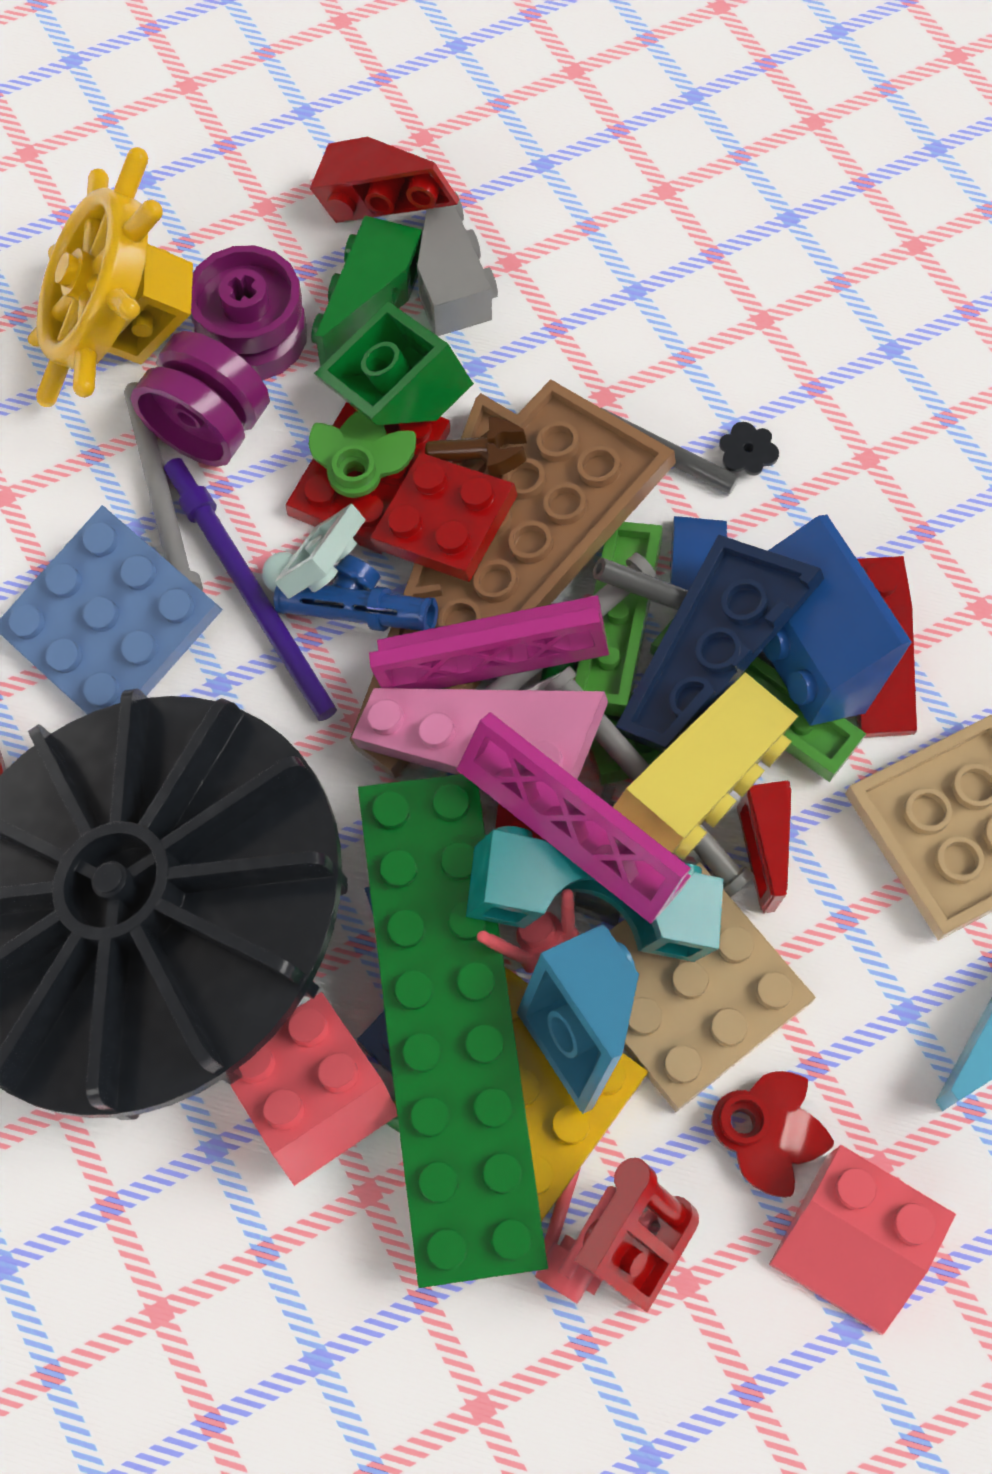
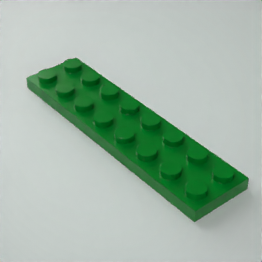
[358,774,548,1288]

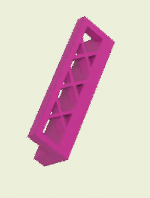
[369,595,609,689]
[456,712,691,924]

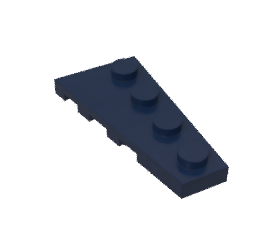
[616,535,824,752]

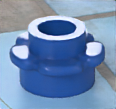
[331,554,381,591]

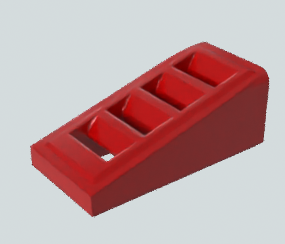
[737,780,792,914]

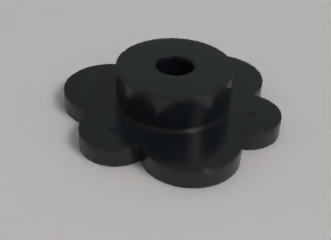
[719,421,779,476]

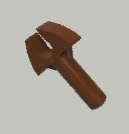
[425,417,527,477]

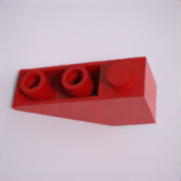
[309,136,459,223]

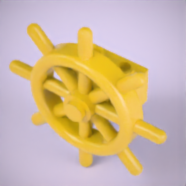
[27,147,193,407]

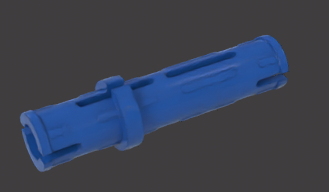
[273,585,438,632]

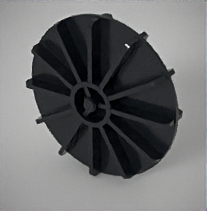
[0,688,348,1121]

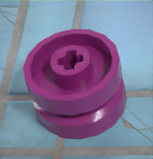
[190,245,307,381]
[130,331,270,467]

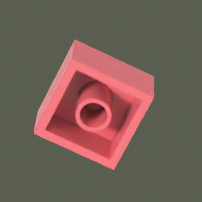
[230,992,397,1186]

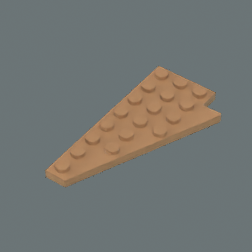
[349,379,676,779]

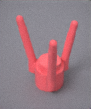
[477,889,580,973]
[534,1168,658,1304]

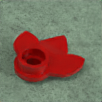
[711,1071,834,1198]

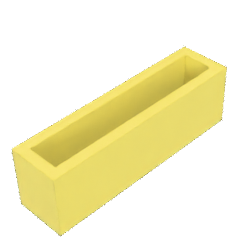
[613,672,798,860]

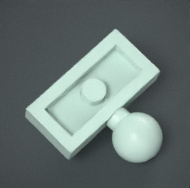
[262,503,366,599]

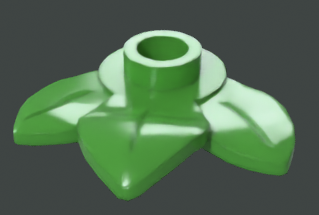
[308,410,416,498]

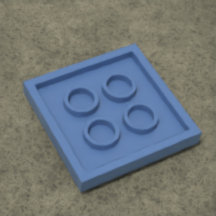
[0,505,223,714]

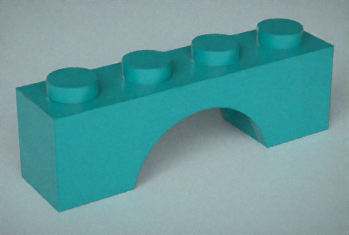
[466,826,724,962]

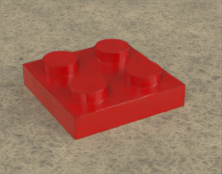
[370,453,518,582]

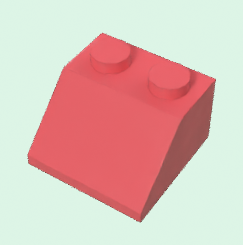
[769,1145,956,1335]

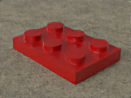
[285,402,451,555]

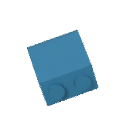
[517,924,639,1114]

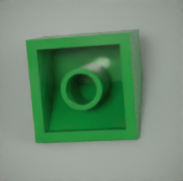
[314,301,474,425]

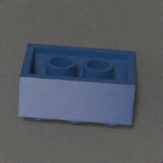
[763,514,912,726]

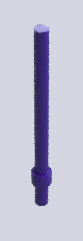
[164,458,337,721]

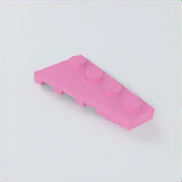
[351,688,608,780]

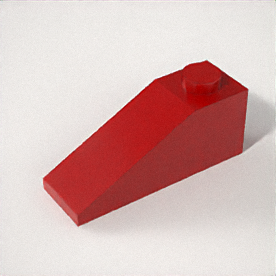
[856,556,917,738]

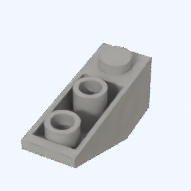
[417,192,498,336]

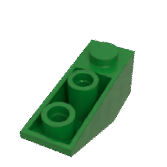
[311,215,422,366]

